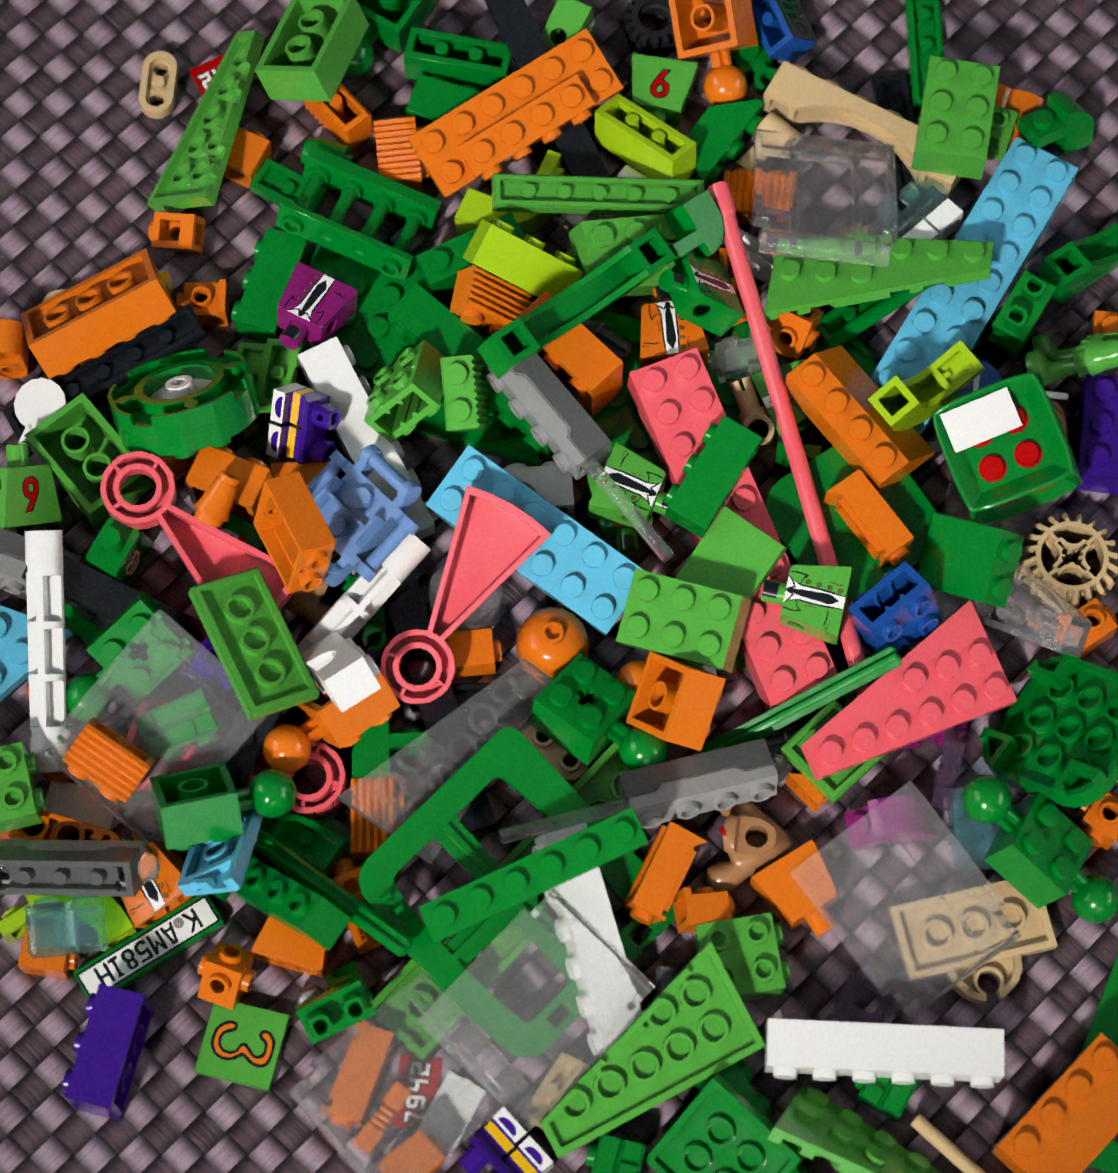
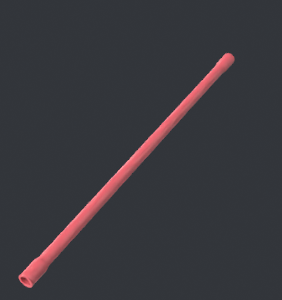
[708,181,873,698]

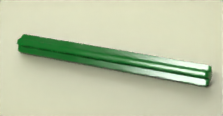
[699,646,902,753]
[253,828,413,957]

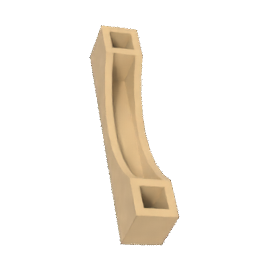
[763,61,961,199]

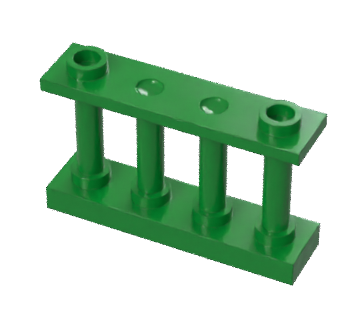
[275,146,442,282]

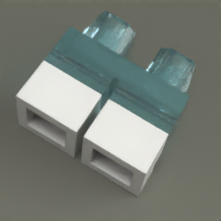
[875,181,964,240]

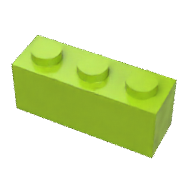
[595,93,697,179]
[462,218,583,297]

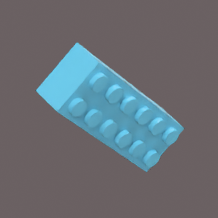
[425,445,643,636]

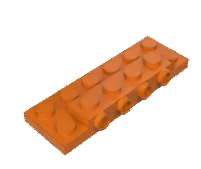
[408,28,623,199]

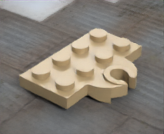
[888,880,1058,1004]

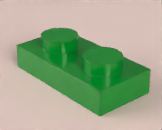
[249,158,328,214]

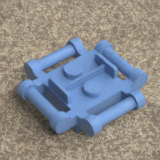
[307,444,422,587]

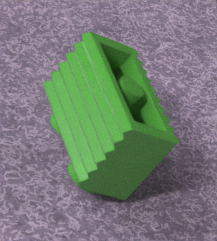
[440,354,492,432]

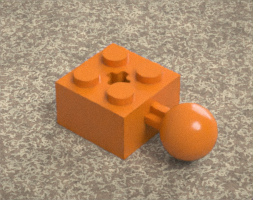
[669,0,758,106]
[157,446,272,523]
[616,651,726,751]
[263,669,401,773]

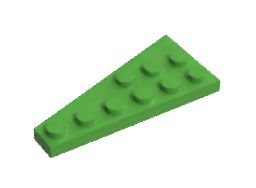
[764,232,994,321]
[767,1084,943,1173]

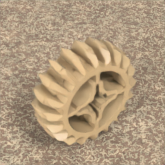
[1019,512,1118,611]

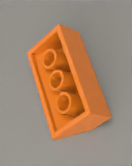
[20,248,176,379]
[785,345,935,495]
[992,1033,1118,1173]

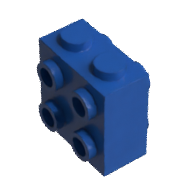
[848,561,943,658]

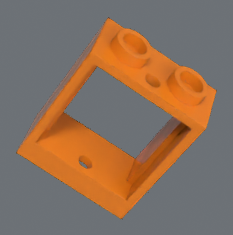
[253,471,336,594]

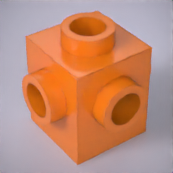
[768,307,824,360]
[1077,791,1118,851]
[197,941,256,1010]

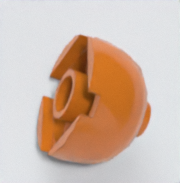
[516,607,590,681]

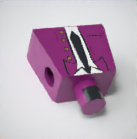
[277,262,358,350]

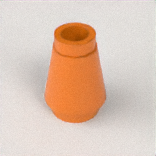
[194,470,240,529]

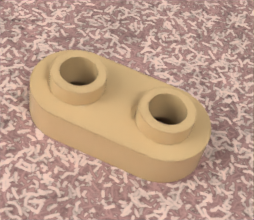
[139,51,179,119]
[525,724,589,784]

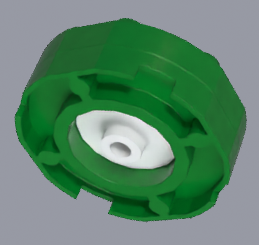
[107,348,261,459]

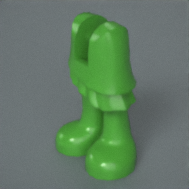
[1026,331,1118,387]

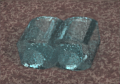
[25,896,109,958]

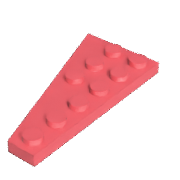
[800,600,1018,781]

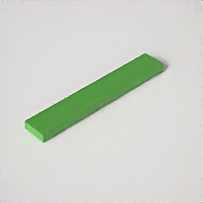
[491,173,705,216]

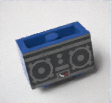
[752,0,818,62]

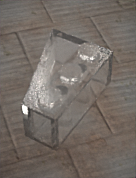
[971,561,1092,658]

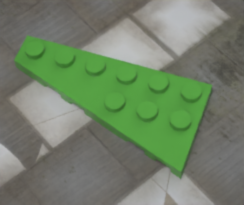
[146,30,265,212]
[539,941,766,1159]

